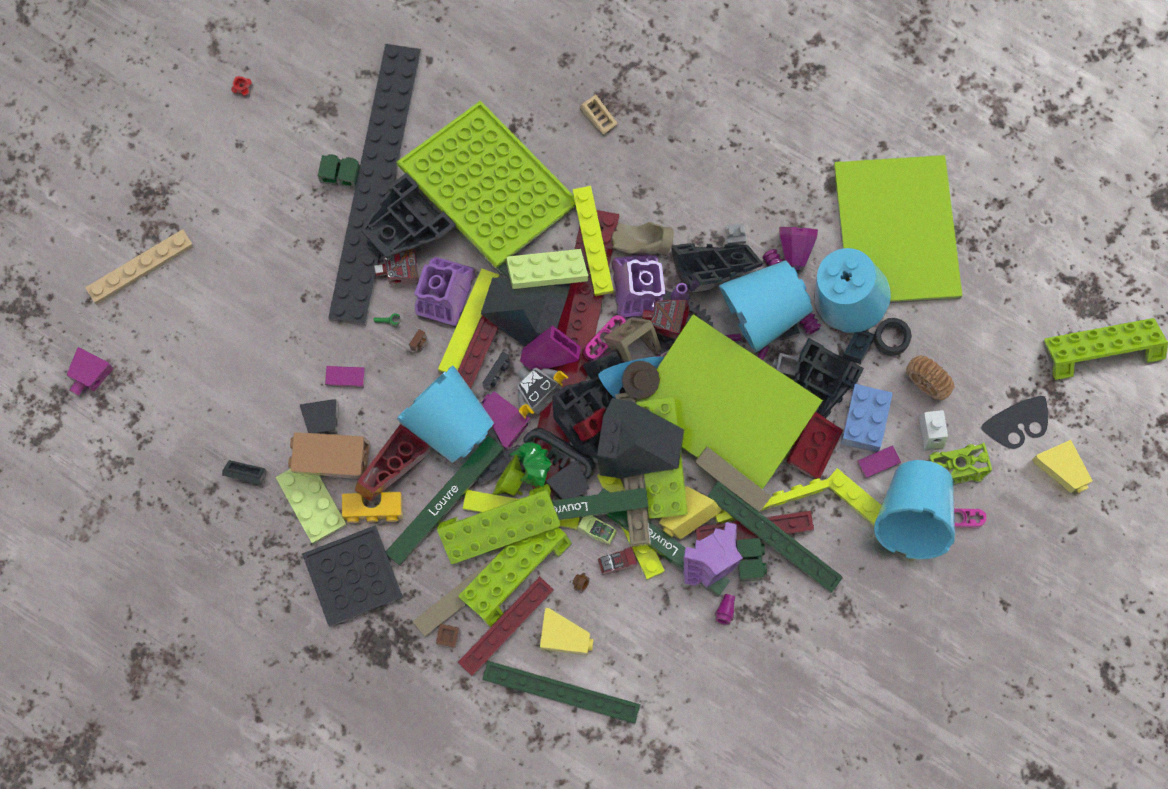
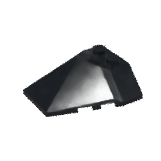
[361,173,456,258]
[671,243,763,293]
[481,278,570,347]
[794,338,864,418]
[552,377,626,459]
[597,398,685,479]

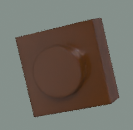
[409,329,427,353]
[436,624,460,648]

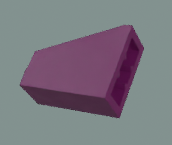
[520,325,581,370]
[482,391,531,451]

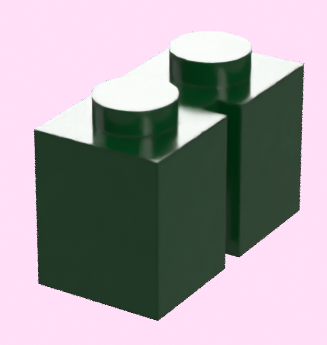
[317,154,360,188]
[736,538,767,582]

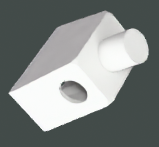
[919,410,948,451]

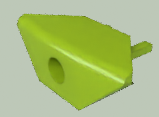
[492,455,525,496]

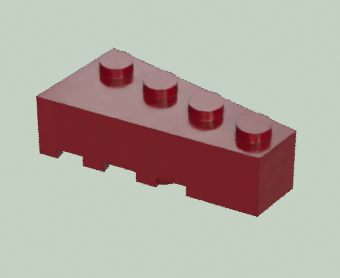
[354,424,432,501]

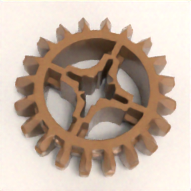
[906,355,955,401]

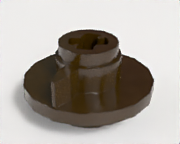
[621,361,660,399]

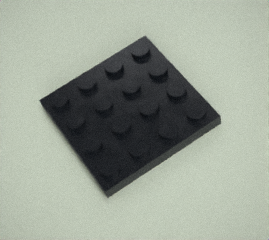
[302,525,403,627]

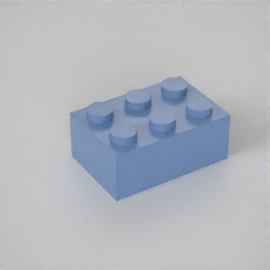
[840,384,893,452]

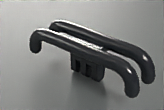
[523,428,595,479]

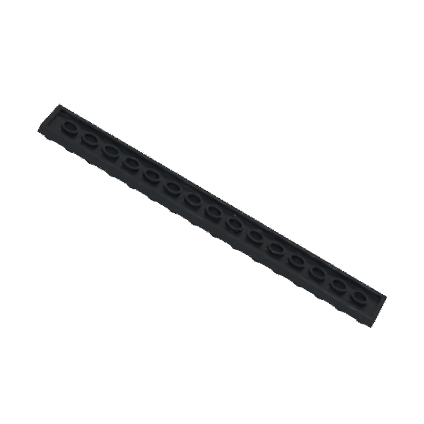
[328,44,422,326]

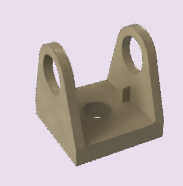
[603,317,661,362]

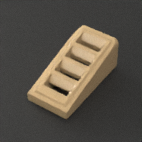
[579,94,618,135]

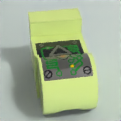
[578,516,617,545]

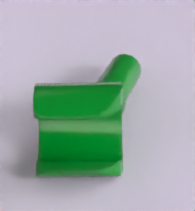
[374,313,400,327]

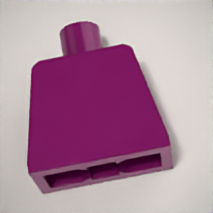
[67,347,114,396]

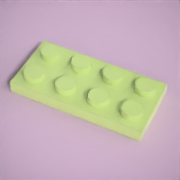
[506,249,588,289]
[276,469,347,544]

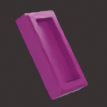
[325,366,365,388]
[857,445,901,479]

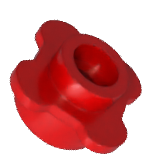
[231,76,252,96]

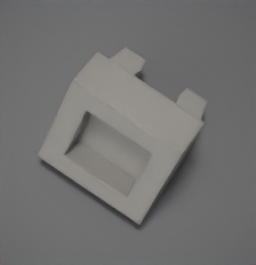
[725,223,746,244]

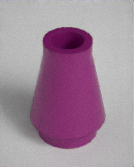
[714,594,735,625]

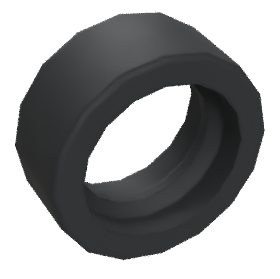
[874,318,912,356]

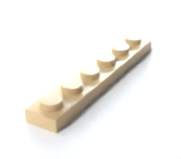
[85,229,193,305]

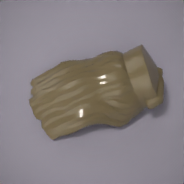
[611,222,674,256]

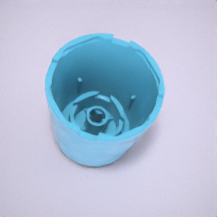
[814,248,891,333]
[719,261,813,352]
[396,365,494,463]
[874,460,955,559]

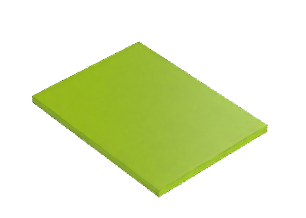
[397,101,576,268]
[834,155,963,302]
[636,315,823,489]

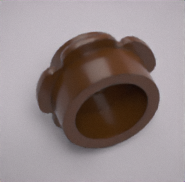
[572,573,590,592]

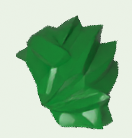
[509,442,552,488]

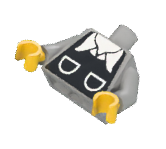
[517,367,568,419]

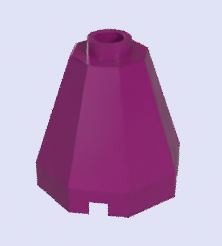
[779,227,818,270]

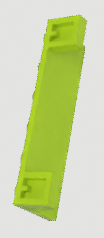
[1044,318,1168,380]
[636,397,688,519]
[437,484,561,564]
[459,527,572,628]

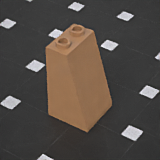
[288,432,370,479]

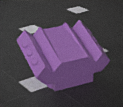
[612,254,665,317]
[414,257,475,326]
[684,522,742,588]

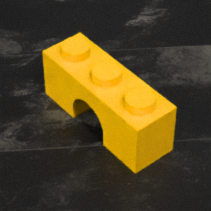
[342,492,403,523]

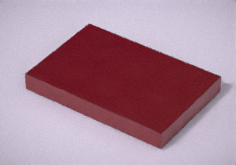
[786,412,843,480]

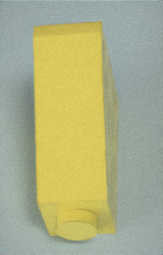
[1032,440,1092,493]
[659,486,721,540]
[540,608,593,656]

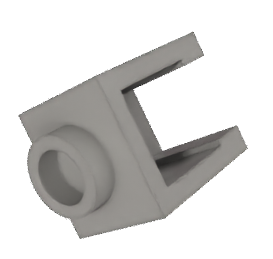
[772,353,799,380]

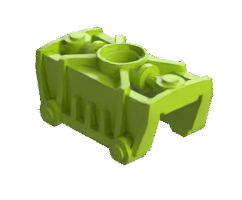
[928,443,992,485]

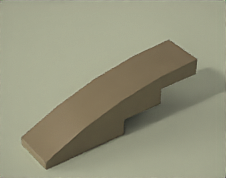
[695,446,772,512]

